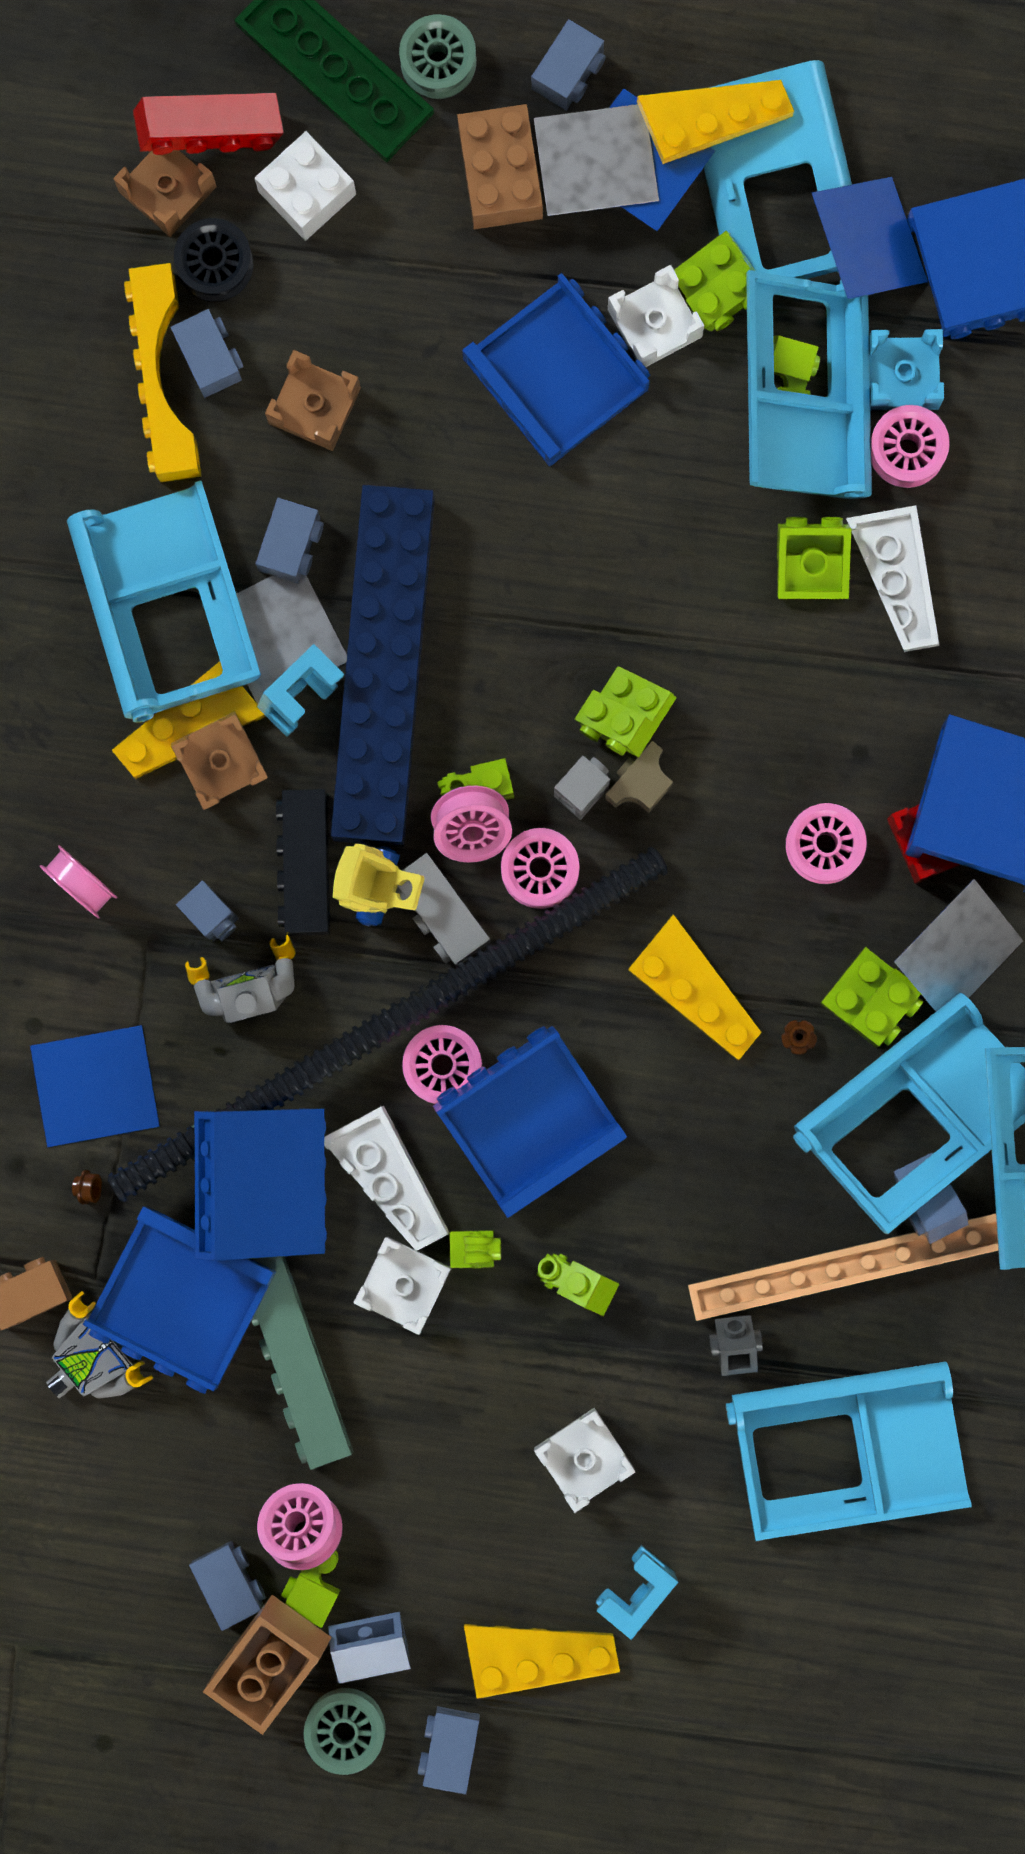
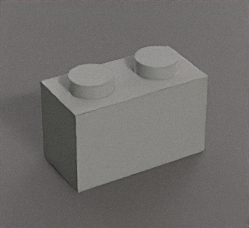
[554,756,610,820]

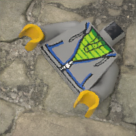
[185,935,296,1023]
[46,1291,153,1399]

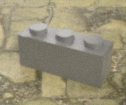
[396,853,491,967]

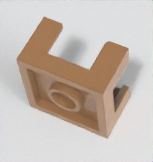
[113,150,217,237]
[265,350,361,451]
[171,711,268,810]

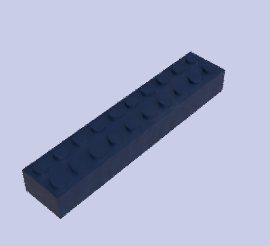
[331,485,435,847]

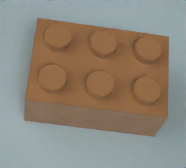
[457,104,543,230]
[203,1595,331,1735]

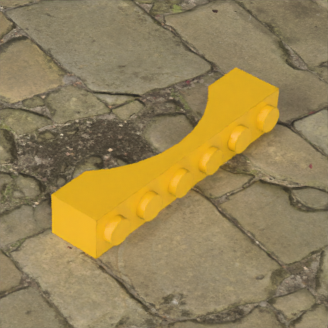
[124,263,202,482]

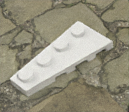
[846,505,940,652]
[324,1106,450,1251]

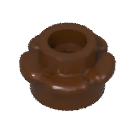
[781,1020,817,1055]
[72,1169,102,1205]

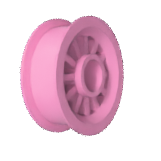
[871,405,949,488]
[431,786,512,863]
[786,803,867,884]
[501,828,580,909]
[40,845,118,919]
[402,1025,482,1104]
[257,1483,343,1570]

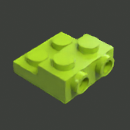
[674,230,755,332]
[777,517,851,599]
[574,666,676,758]
[820,947,924,1048]

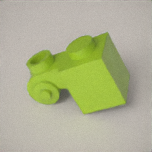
[773,335,820,395]
[437,758,514,800]
[450,1230,501,1268]
[536,1253,619,1316]
[281,1546,340,1628]

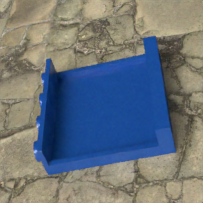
[907,179,1025,339]
[462,273,650,467]
[905,714,1025,892]
[433,1026,627,1218]
[194,1108,327,1261]
[83,1206,277,1394]

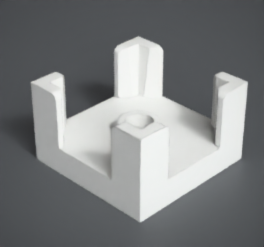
[608,265,704,367]
[354,1237,451,1335]
[534,1408,635,1513]

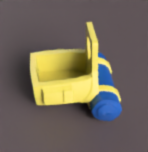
[333,843,424,927]

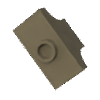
[605,741,673,813]

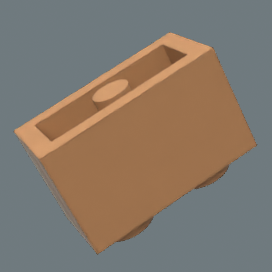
[0,1257,73,1331]

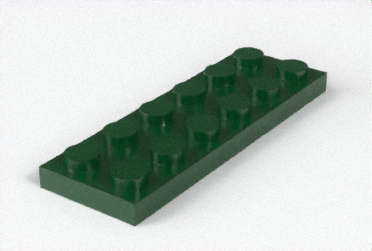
[234,0,434,163]

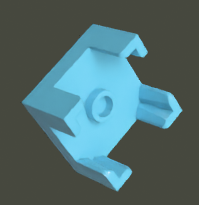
[869,329,944,410]
[257,644,344,737]
[596,1545,678,1640]

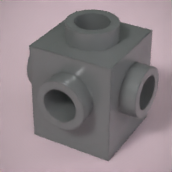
[709,1315,763,1376]

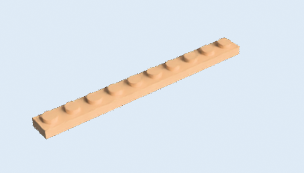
[688,1213,998,1321]

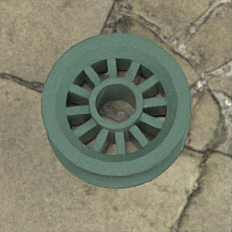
[399,14,477,99]
[304,1688,386,1775]

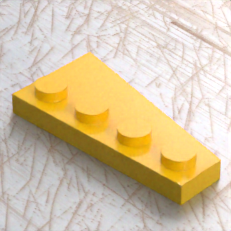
[637,80,794,164]
[112,661,266,779]
[628,914,762,1060]
[464,1624,620,1699]

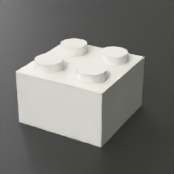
[255,131,356,241]

